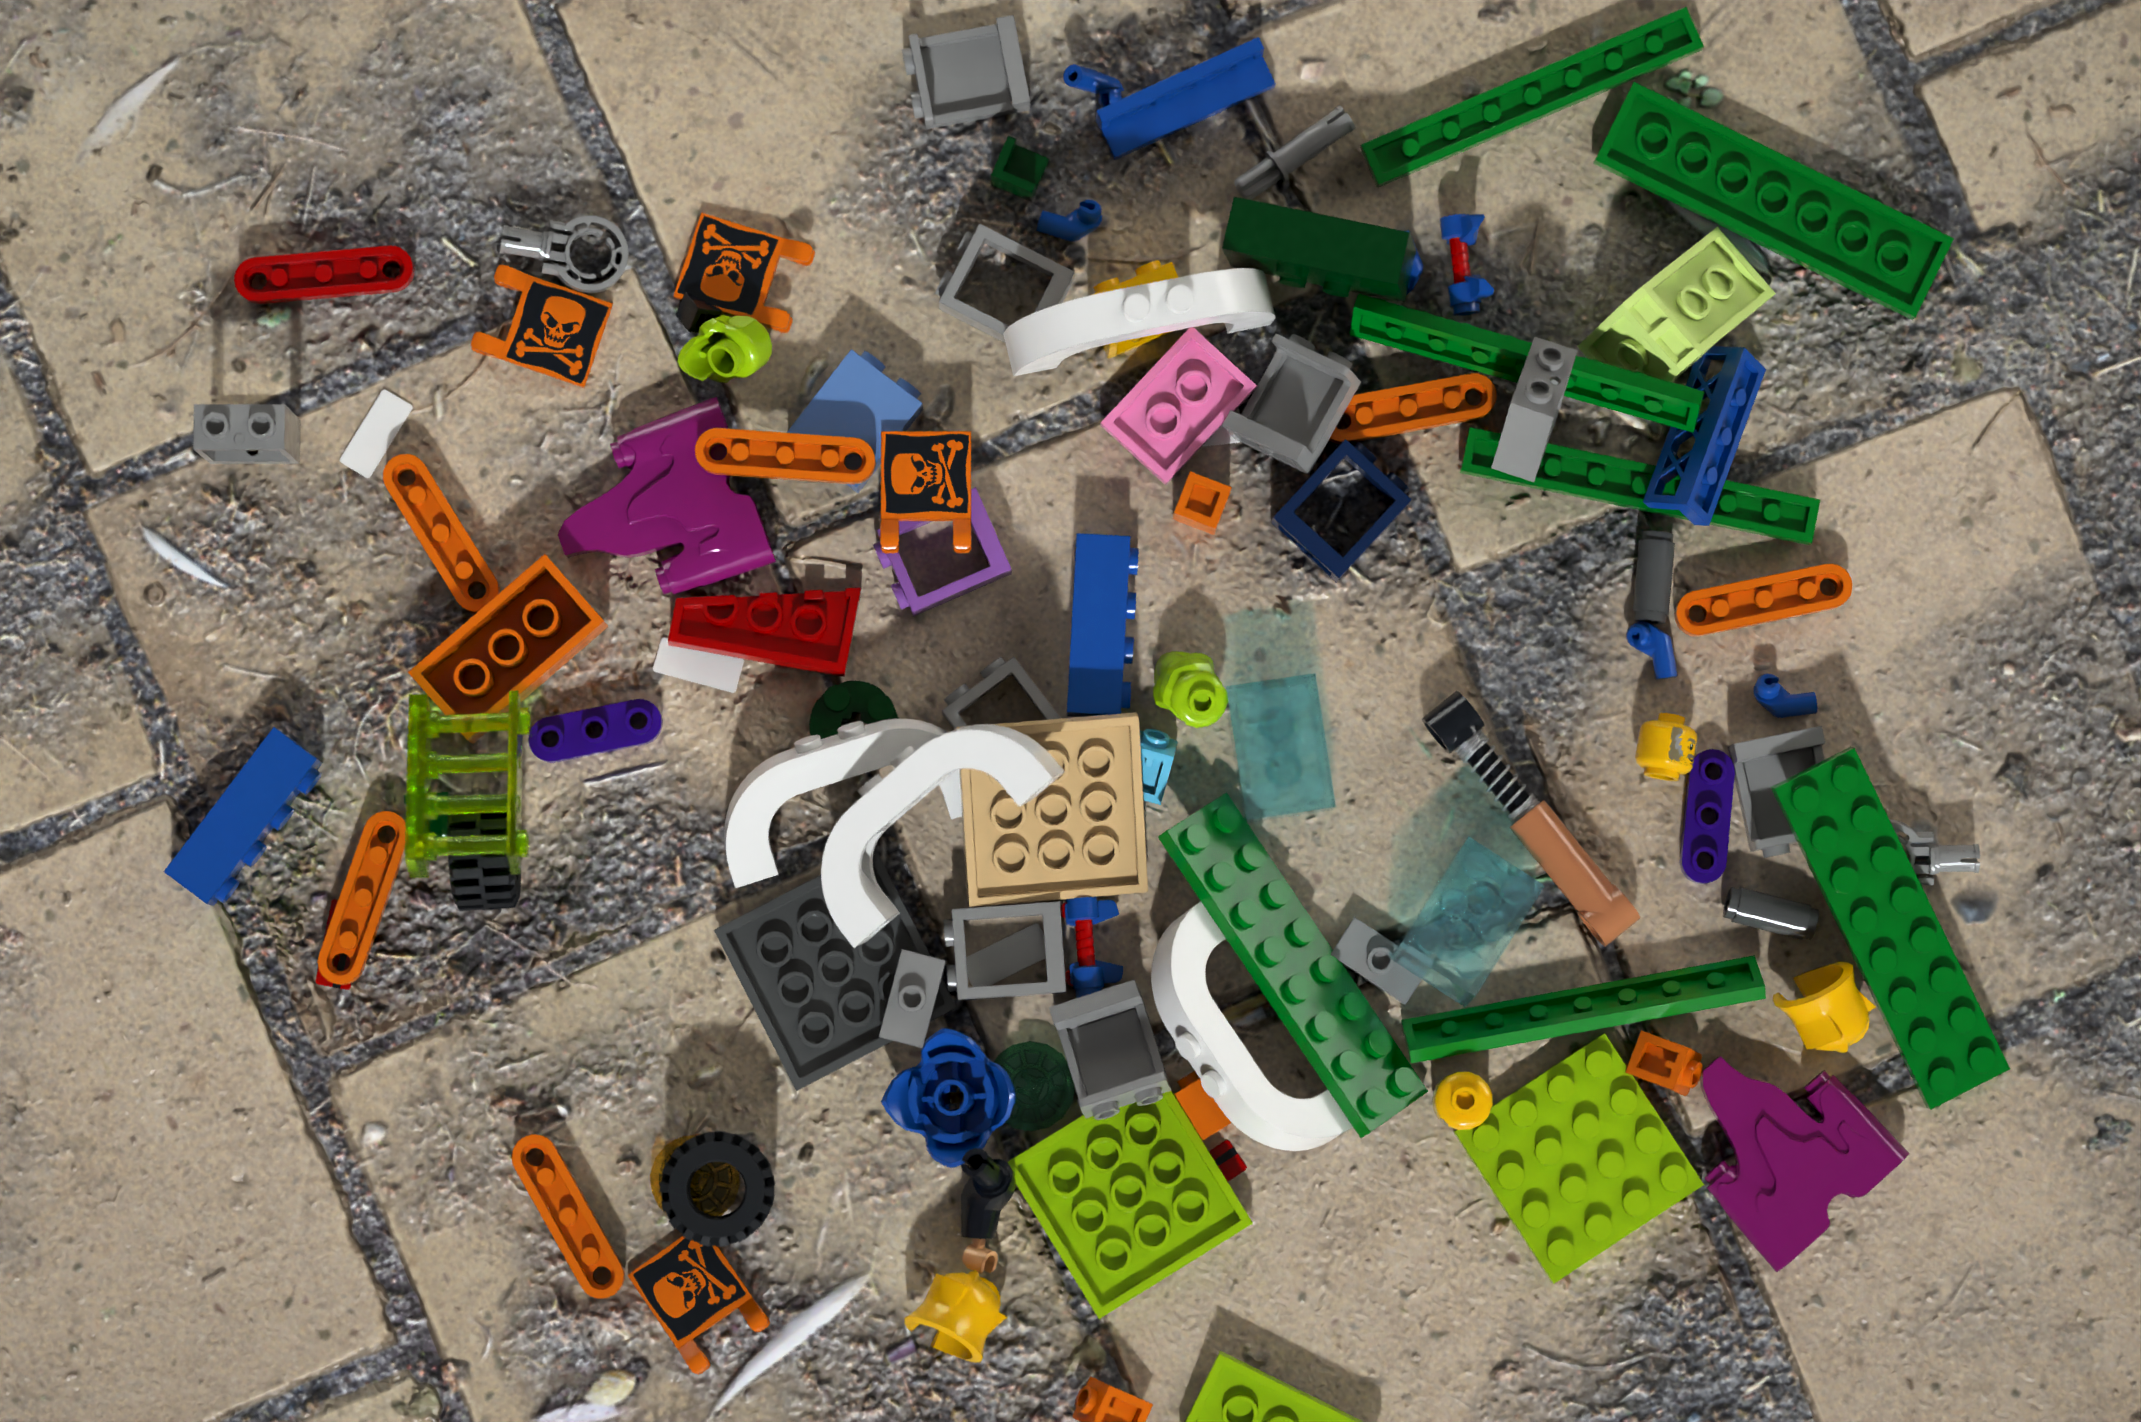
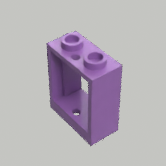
[873,487,1012,617]

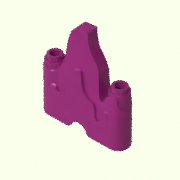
[558,396,776,595]
[1700,1056,1909,1272]

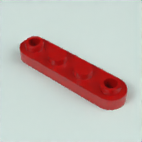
[234,245,415,304]

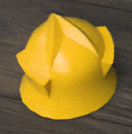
[1772,961,1876,1053]
[904,1270,1007,1363]

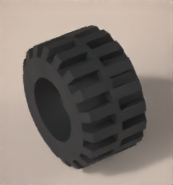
[447,795,521,911]
[659,1131,775,1247]

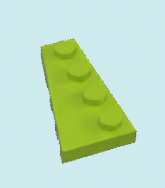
[1185,1351,1364,1422]

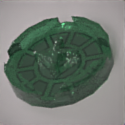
[994,1041,1075,1131]

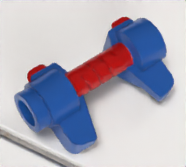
[1439,214,1494,316]
[1060,897,1123,998]

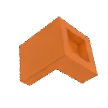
[1173,471,1232,535]

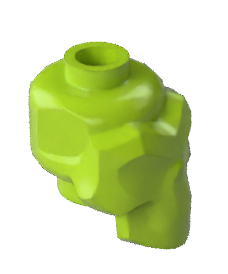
[678,315,772,383]
[1153,651,1228,728]

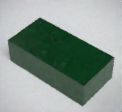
[1222,197,1416,302]

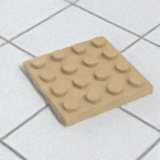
[957,713,1148,907]

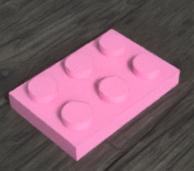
[1100,327,1257,485]

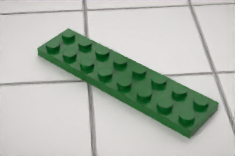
[1593,82,1954,320]
[1770,747,2010,1110]
[1158,792,1428,1138]

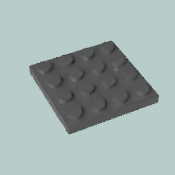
[714,849,957,1091]

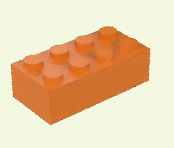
[408,554,609,744]

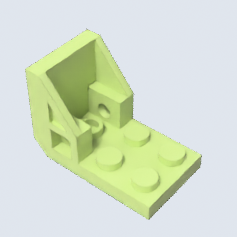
[1577,227,1776,382]

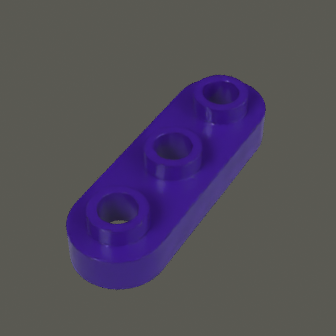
[528,699,663,763]
[1680,749,1735,884]

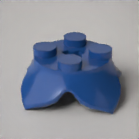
[881,1028,1016,1168]

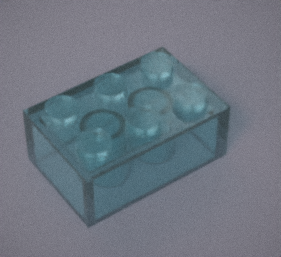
[1225,673,1336,823]
[1389,837,1545,1007]

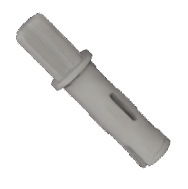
[1234,106,1355,200]

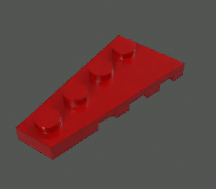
[668,587,861,677]

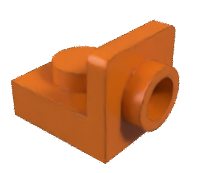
[1625,1030,1703,1097]
[1073,1377,1153,1422]

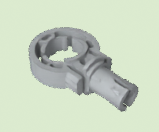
[499,215,629,294]
[1889,819,1980,885]

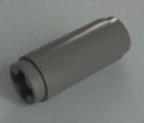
[1633,531,1675,624]
[1723,887,1819,940]

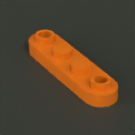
[1329,373,1497,444]
[695,428,876,484]
[383,454,500,613]
[1674,564,1852,637]
[318,811,410,985]
[512,1134,625,1299]

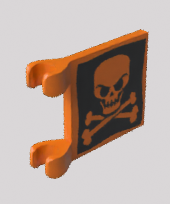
[673,213,815,333]
[471,264,613,388]
[880,431,971,554]
[627,1236,770,1374]

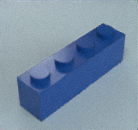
[1066,533,1139,717]
[164,727,323,906]

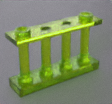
[405,691,531,878]

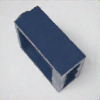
[1271,439,1412,583]

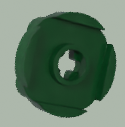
[809,681,899,739]

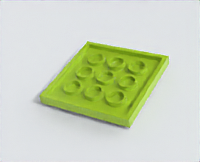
[1453,1033,1704,1284]
[1008,1091,1253,1319]

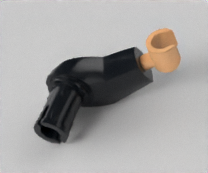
[961,1148,1016,1274]

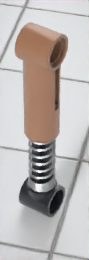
[1422,691,1640,947]

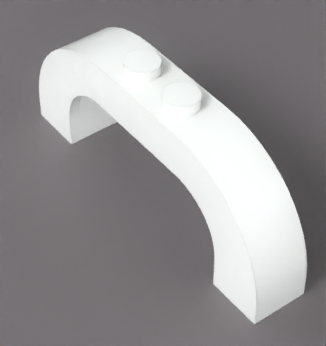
[1003,268,1275,376]
[724,719,962,888]
[821,724,1065,948]
[1151,901,1353,1151]

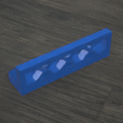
[1096,37,1276,161]
[1643,346,1766,526]

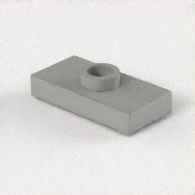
[1331,917,1430,1005]
[879,949,946,1048]

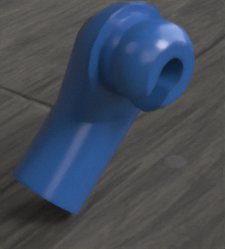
[1063,64,1124,107]
[1036,199,1102,242]
[1626,621,1678,680]

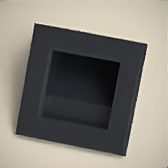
[676,291,722,333]

